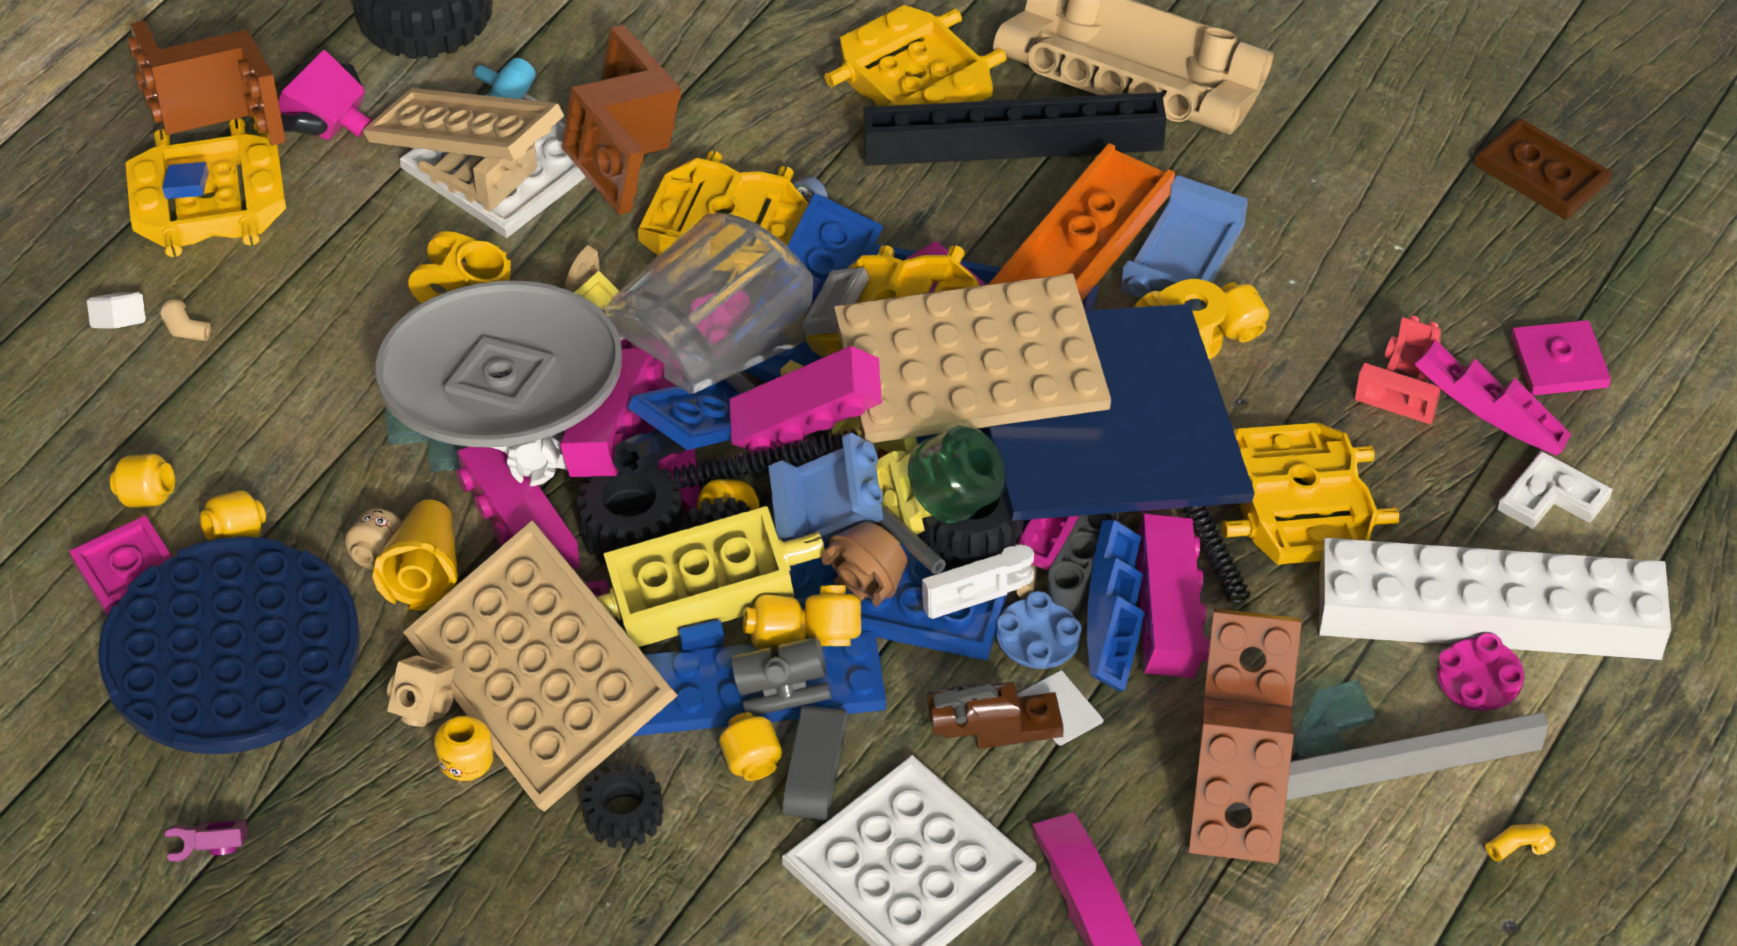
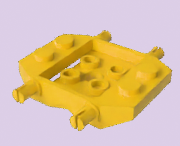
[824,5,1006,106]
[125,118,286,257]
[638,151,809,291]
[806,245,979,358]
[1221,423,1399,565]

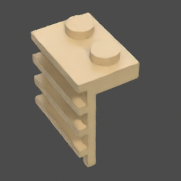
[418,142,537,212]

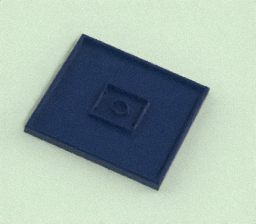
[985,304,1255,521]

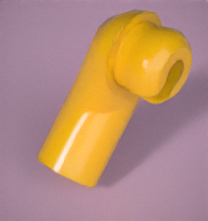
[1485,823,1555,862]

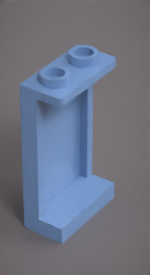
[1121,175,1248,311]

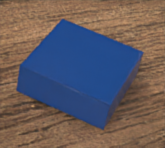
[162,162,209,199]
[678,619,724,652]

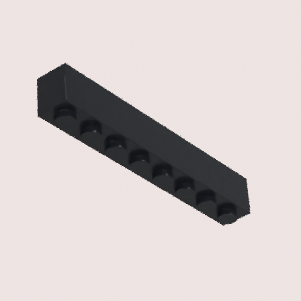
[863,92,1167,166]

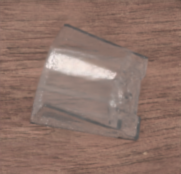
[600,213,813,394]

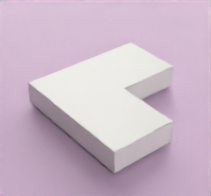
[1497,451,1613,529]

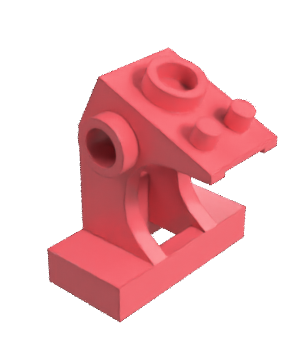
[1355,316,1441,425]

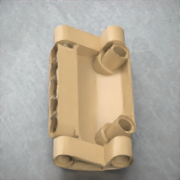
[993,0,1274,135]

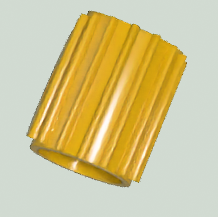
[408,231,511,304]
[1134,279,1228,359]

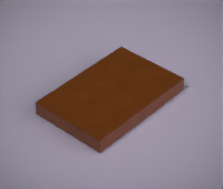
[1474,118,1612,220]

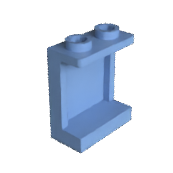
[769,433,883,544]

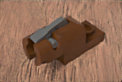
[927,681,1064,749]

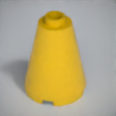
[372,500,458,611]

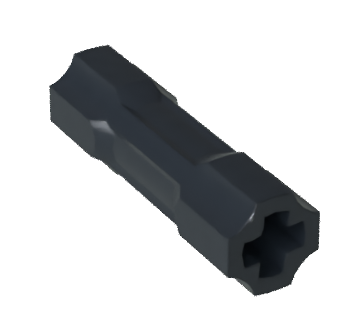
[613,429,687,478]

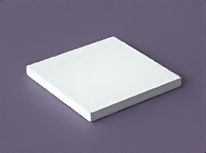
[400,92,586,238]
[782,755,1036,946]

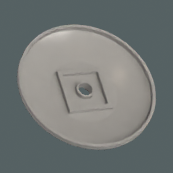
[375,281,622,447]

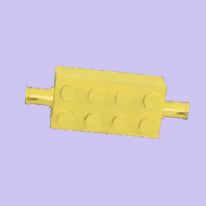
[597,506,825,647]

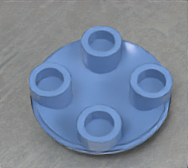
[996,591,1082,669]

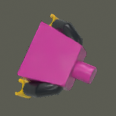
[253,50,372,140]

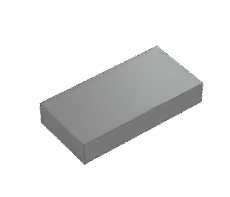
[802,267,870,335]

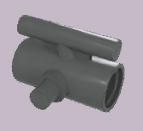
[732,637,832,716]

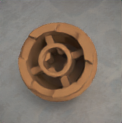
[821,522,907,607]

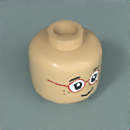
[345,508,402,570]

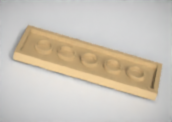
[363,88,564,161]

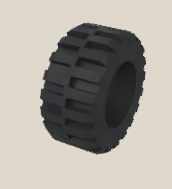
[354,0,493,59]

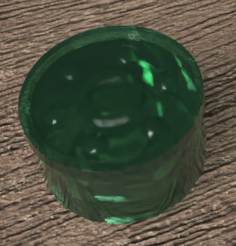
[908,425,1006,523]

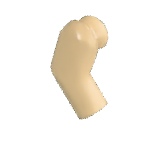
[161,299,211,342]

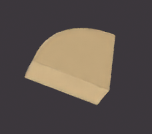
[565,245,600,292]

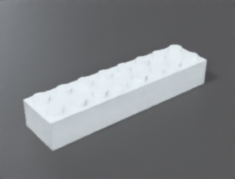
[1319,538,1671,660]

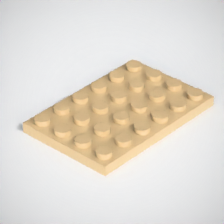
[834,274,1111,443]
[403,521,678,812]

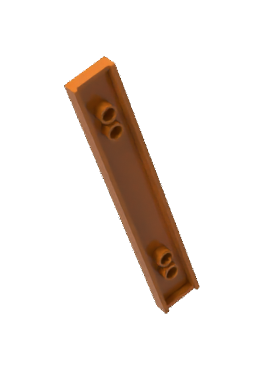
[874,143,1175,527]

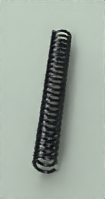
[673,427,863,489]
[1182,506,1251,603]

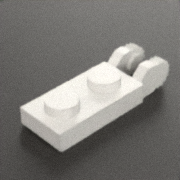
[922,544,1034,619]

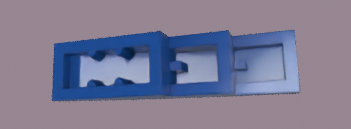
[1087,520,1146,692]

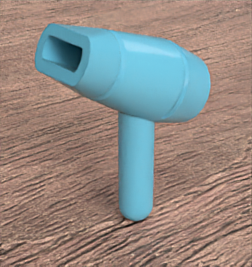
[474,58,536,99]

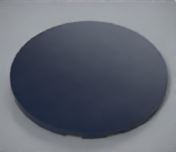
[98,537,360,754]

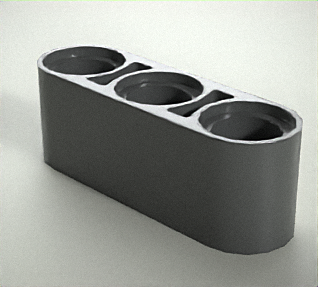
[1047,513,1119,615]
[783,705,847,821]

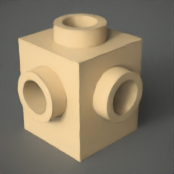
[387,655,455,727]

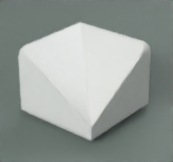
[87,292,146,328]

